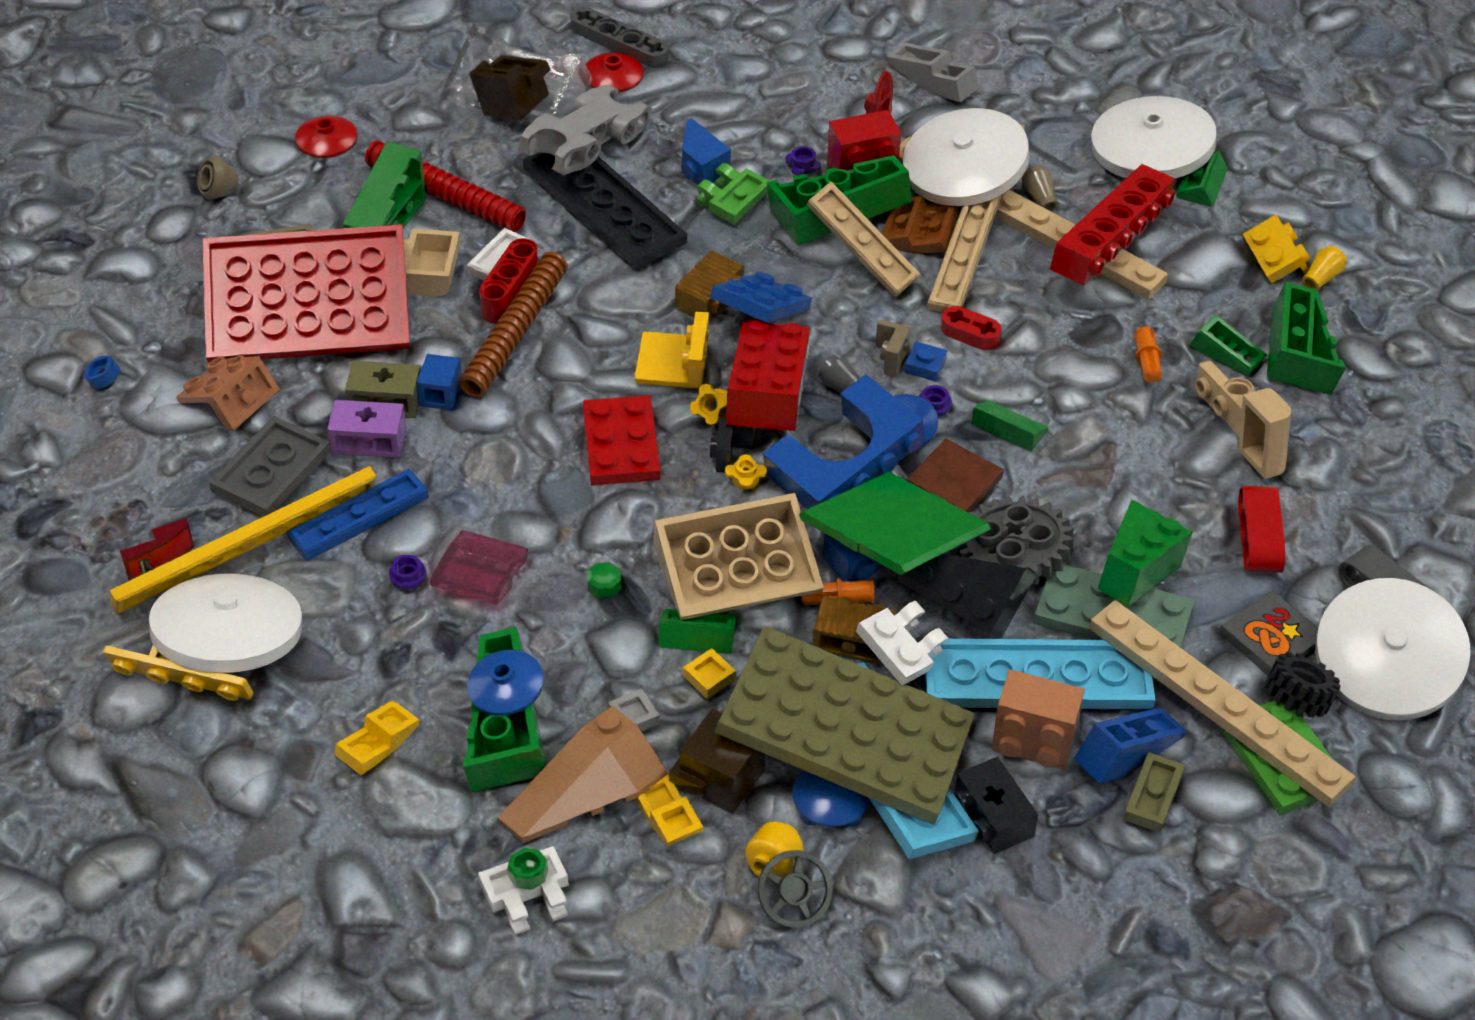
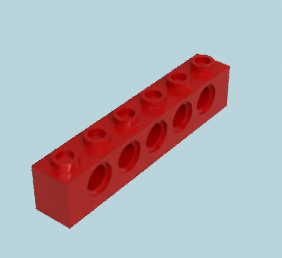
[1049,164,1176,286]

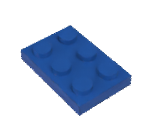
[710,272,812,323]

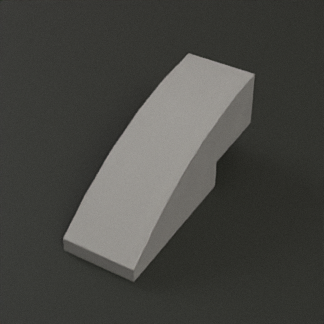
[886,43,979,102]

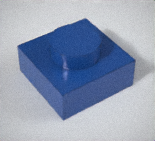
[904,341,947,382]

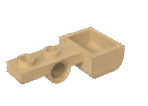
[404,228,461,297]
[1195,360,1291,479]

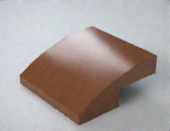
[882,196,960,253]

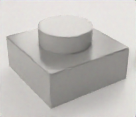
[608,688,659,732]

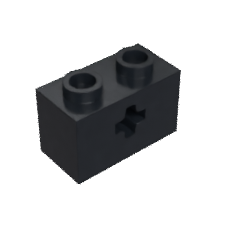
[953,756,1039,854]

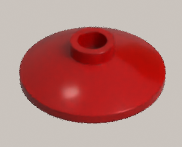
[583,52,643,93]
[295,115,357,158]

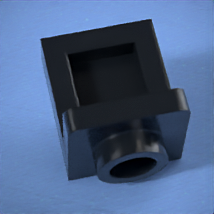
[710,418,754,473]

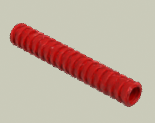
[365,140,526,232]

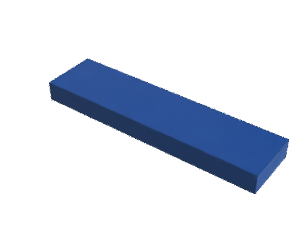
[287,469,429,562]

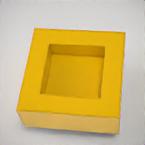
[683,648,736,699]

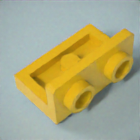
[1243,214,1311,284]

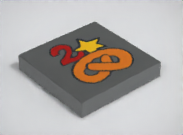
[1220,590,1318,674]

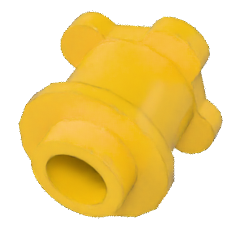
[690,384,727,425]

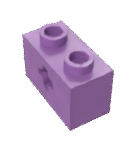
[327,400,407,458]

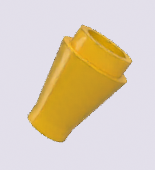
[1302,245,1347,290]

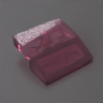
[430,529,528,605]

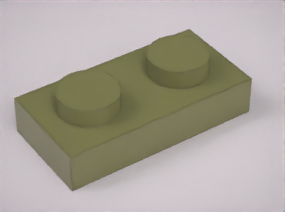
[1123,752,1185,833]

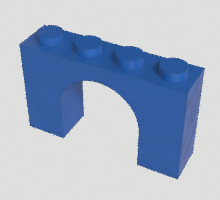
[762,374,925,509]

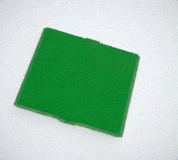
[799,472,991,575]

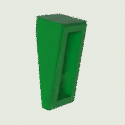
[1190,314,1268,376]

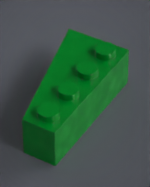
[767,155,911,246]
[463,627,546,793]

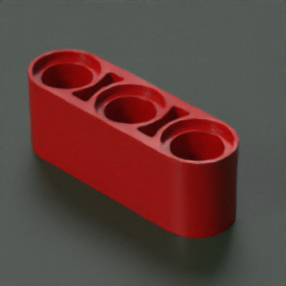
[479,238,538,324]
[1238,485,1285,573]

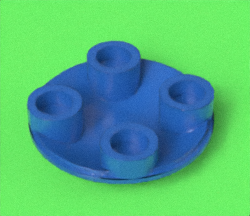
[792,770,870,827]

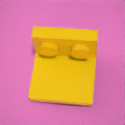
[635,312,709,389]

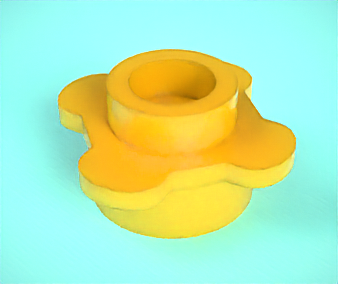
[725,454,767,490]

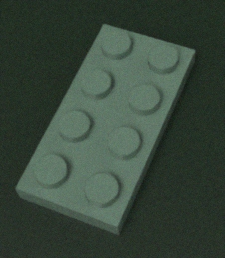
[1033,564,1195,648]

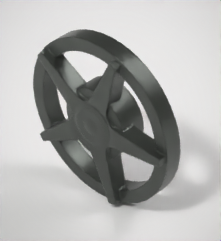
[757,850,833,927]

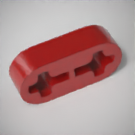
[941,306,1001,350]

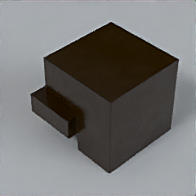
[469,55,551,120]
[669,708,765,814]

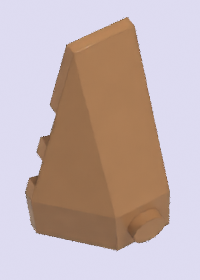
[498,706,668,843]

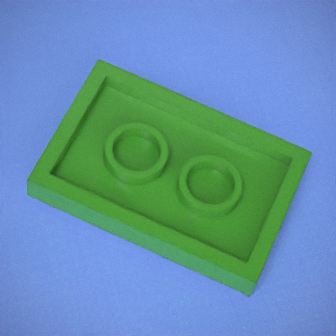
[1219,700,1332,816]

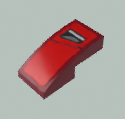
[120,518,194,581]

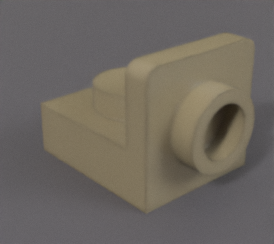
[876,320,911,378]

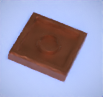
[907,438,1004,513]

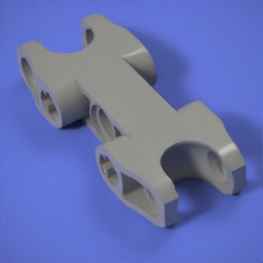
[519,84,652,175]

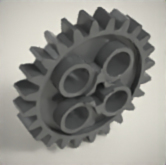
[957,496,1074,585]

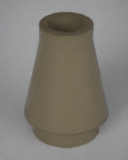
[1022,166,1059,212]

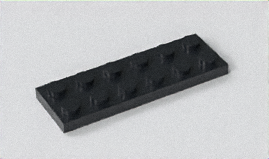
[523,153,687,270]

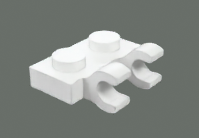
[856,601,949,686]
[478,846,569,935]

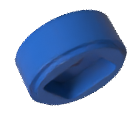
[84,355,120,389]

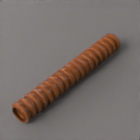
[459,252,568,398]

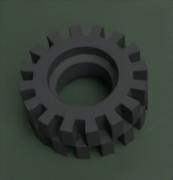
[1264,652,1341,718]

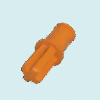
[1134,327,1162,383]
[802,578,875,605]

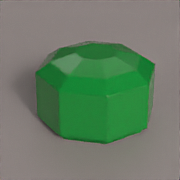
[587,562,621,598]
[507,848,548,890]

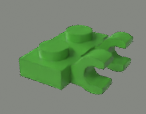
[696,163,770,225]

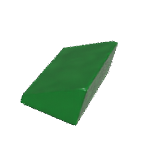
[1176,151,1227,206]
[971,400,1048,452]
[659,609,736,653]

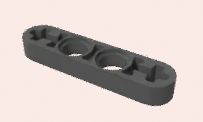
[571,7,669,68]

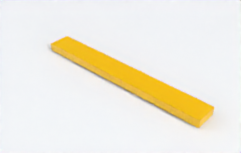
[110,466,376,614]

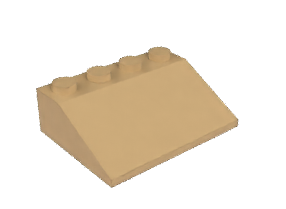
[653,493,824,620]

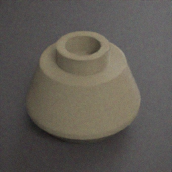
[197,156,238,200]

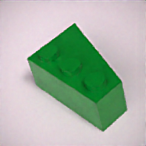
[343,141,426,229]
[1267,281,1346,395]

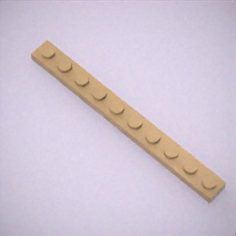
[899,137,1168,300]

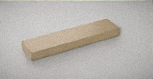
[807,182,920,298]

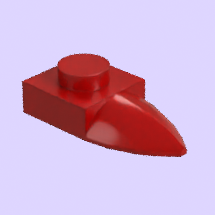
[864,71,893,114]

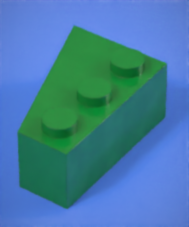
[1097,499,1193,606]

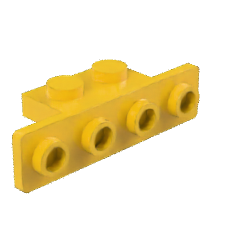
[103,645,254,701]

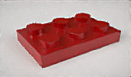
[583,395,660,485]

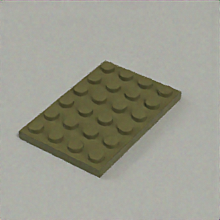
[715,625,975,825]

